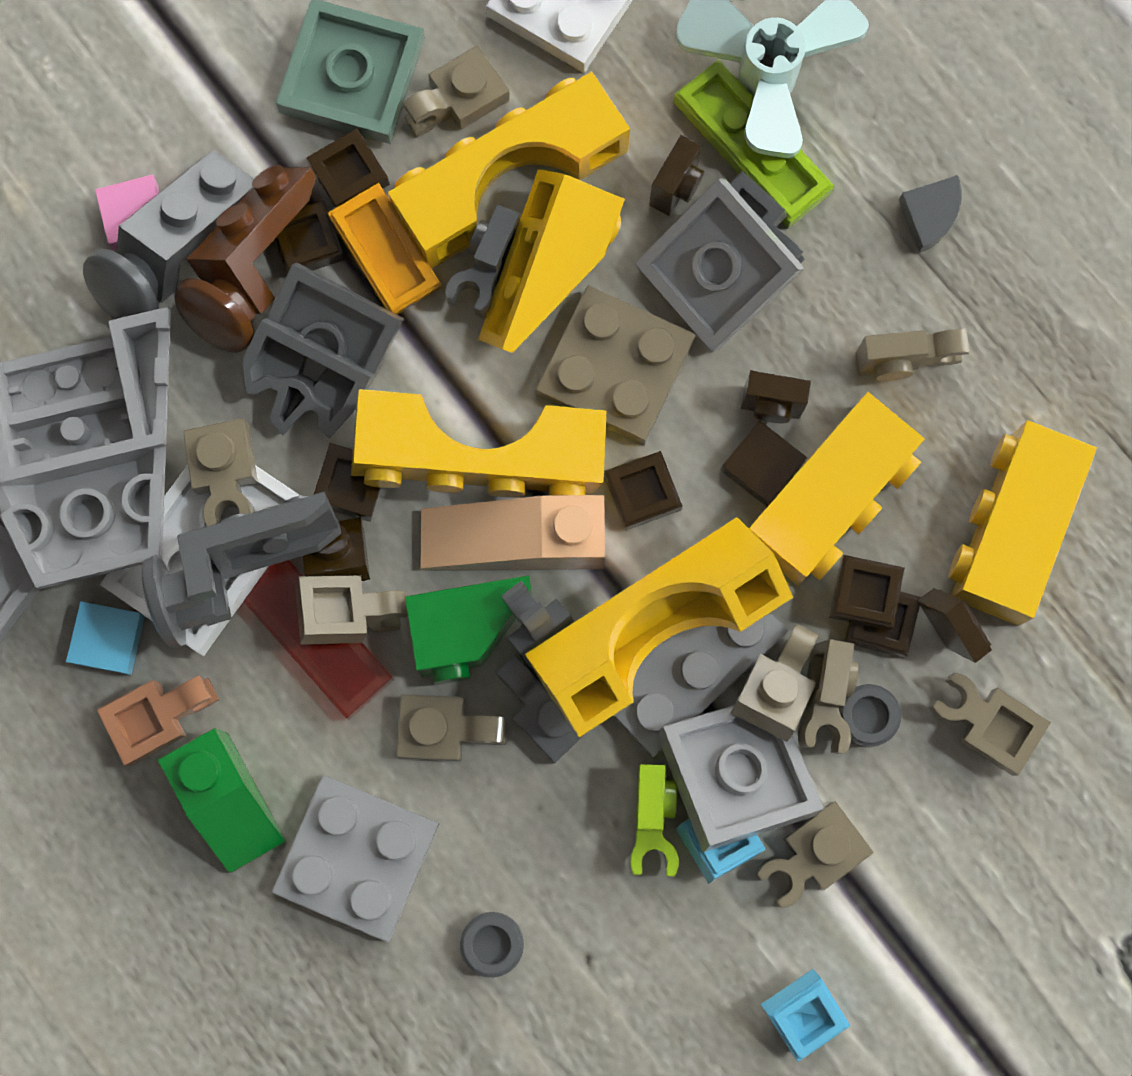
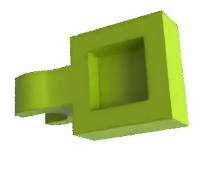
[630,764,679,876]

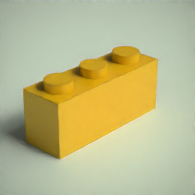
[749,392,925,587]
[948,420,1097,626]

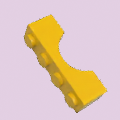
[388,71,630,269]
[351,389,607,498]
[525,517,793,738]

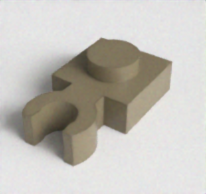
[855,329,969,381]
[183,418,258,526]
[929,673,1051,776]
[755,801,874,908]

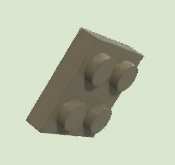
[536,285,696,445]

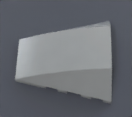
[0,307,171,590]

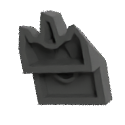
[242,263,404,439]

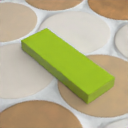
[673,59,835,229]

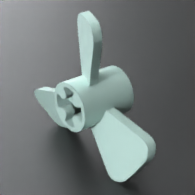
[676,0,869,158]

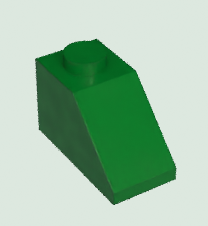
[405,575,532,684]
[158,728,287,873]

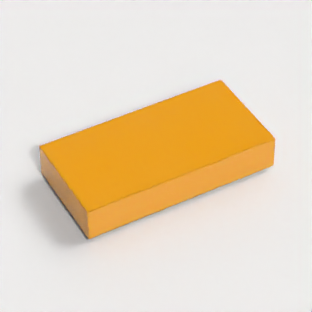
[327,183,442,315]

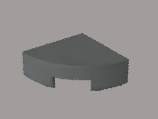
[899,175,962,253]

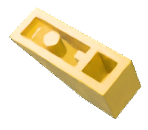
[478,169,625,353]

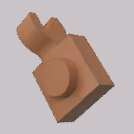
[97,675,220,766]

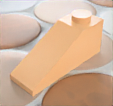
[420,495,605,570]

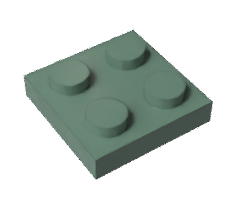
[275,0,425,144]

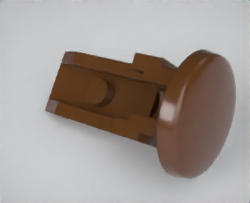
[174,165,316,353]

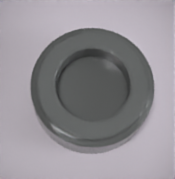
[839,684,901,748]
[460,912,524,978]

